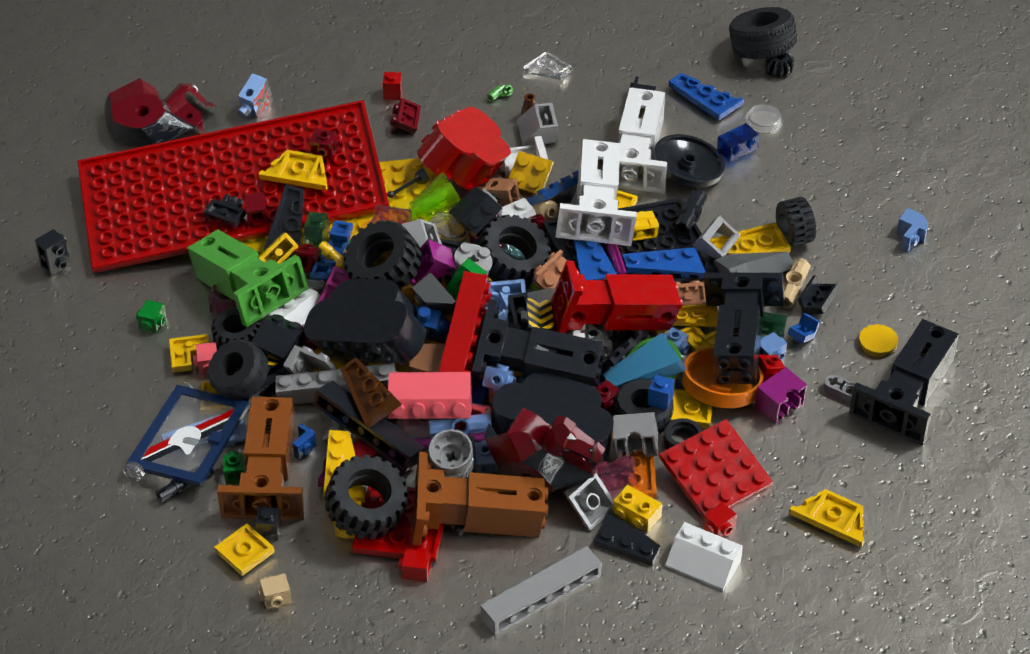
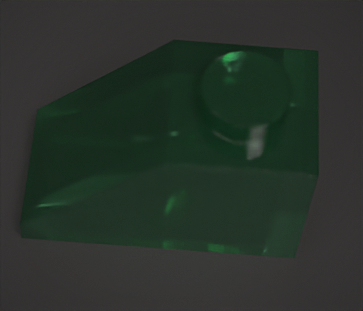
[303,212,331,257]

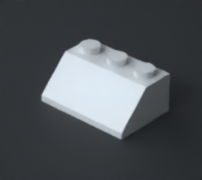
[263,288,321,340]
[665,522,742,591]

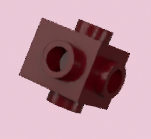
[309,129,340,157]
[292,243,321,273]
[594,380,619,412]

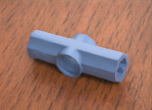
[429,413,492,438]

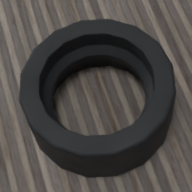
[664,418,702,450]

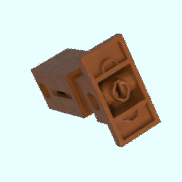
[217,397,305,520]
[413,452,548,545]

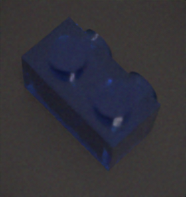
[717,123,760,162]

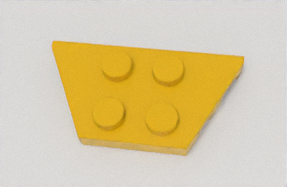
[259,150,328,191]
[789,489,864,548]

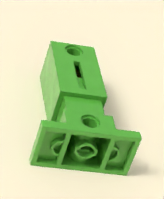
[187,230,309,327]

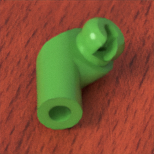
[487,85,513,102]

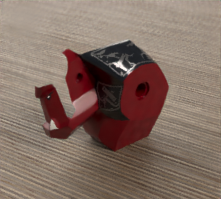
[104,78,217,147]
[484,408,605,494]

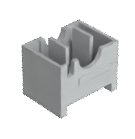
[613,412,658,459]

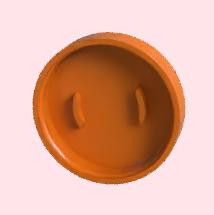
[681,347,763,408]

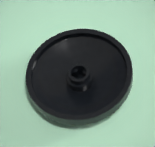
[653,134,725,187]

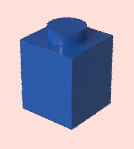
[648,374,675,410]

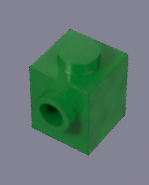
[136,299,166,333]

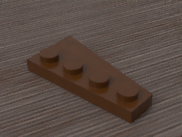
[340,358,402,428]

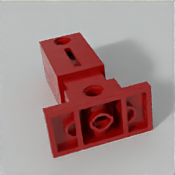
[551,261,683,334]

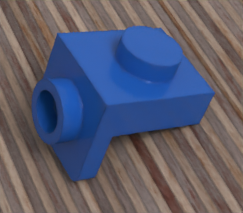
[787,313,820,343]
[292,424,316,460]

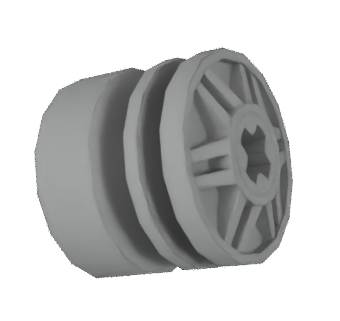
[429,429,474,478]

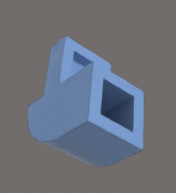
[897,208,928,252]

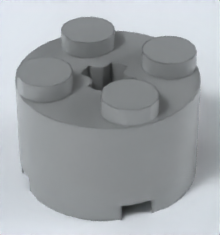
[450,243,492,278]

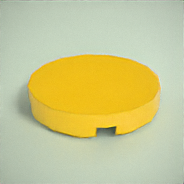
[859,324,898,357]

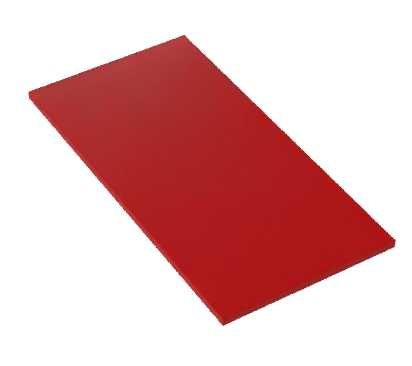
[77,100,390,273]

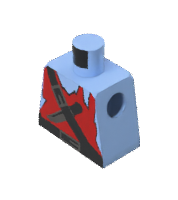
[237,73,273,118]

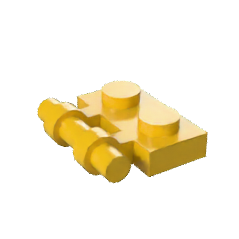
[318,241,346,271]

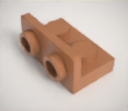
[533,250,567,290]
[675,281,706,306]

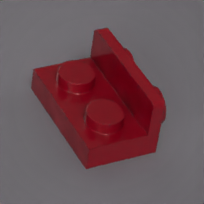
[390,98,421,134]

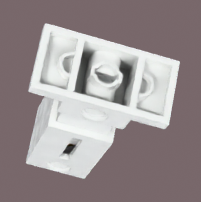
[618,88,667,194]
[555,139,637,246]

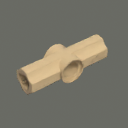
[780,258,811,309]

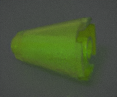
[408,172,461,219]

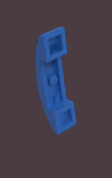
[310,220,353,281]

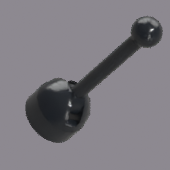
[387,168,430,198]

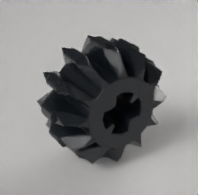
[765,52,795,77]

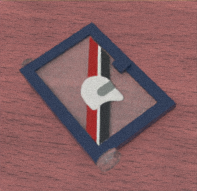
[123,382,250,487]

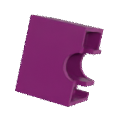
[410,239,456,286]
[754,367,807,424]

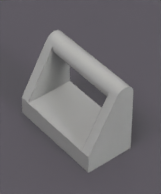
[693,215,740,259]

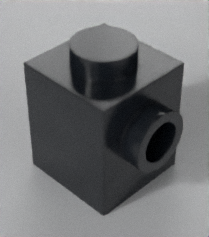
[255,507,281,540]

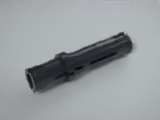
[155,468,215,502]

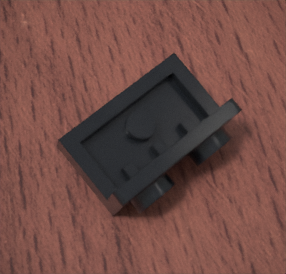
[798,275,839,314]

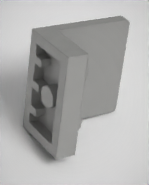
[283,345,336,374]

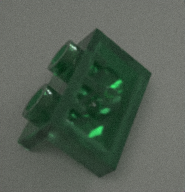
[760,312,787,337]

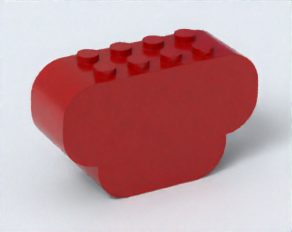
[417,107,511,190]

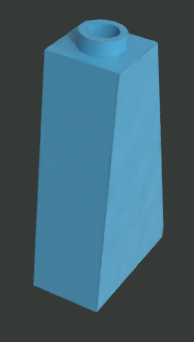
[603,333,687,388]

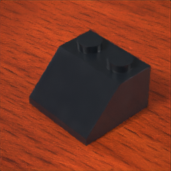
[448,186,503,239]
[251,314,306,362]

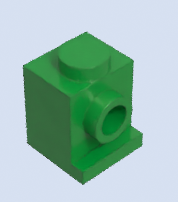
[223,451,245,485]

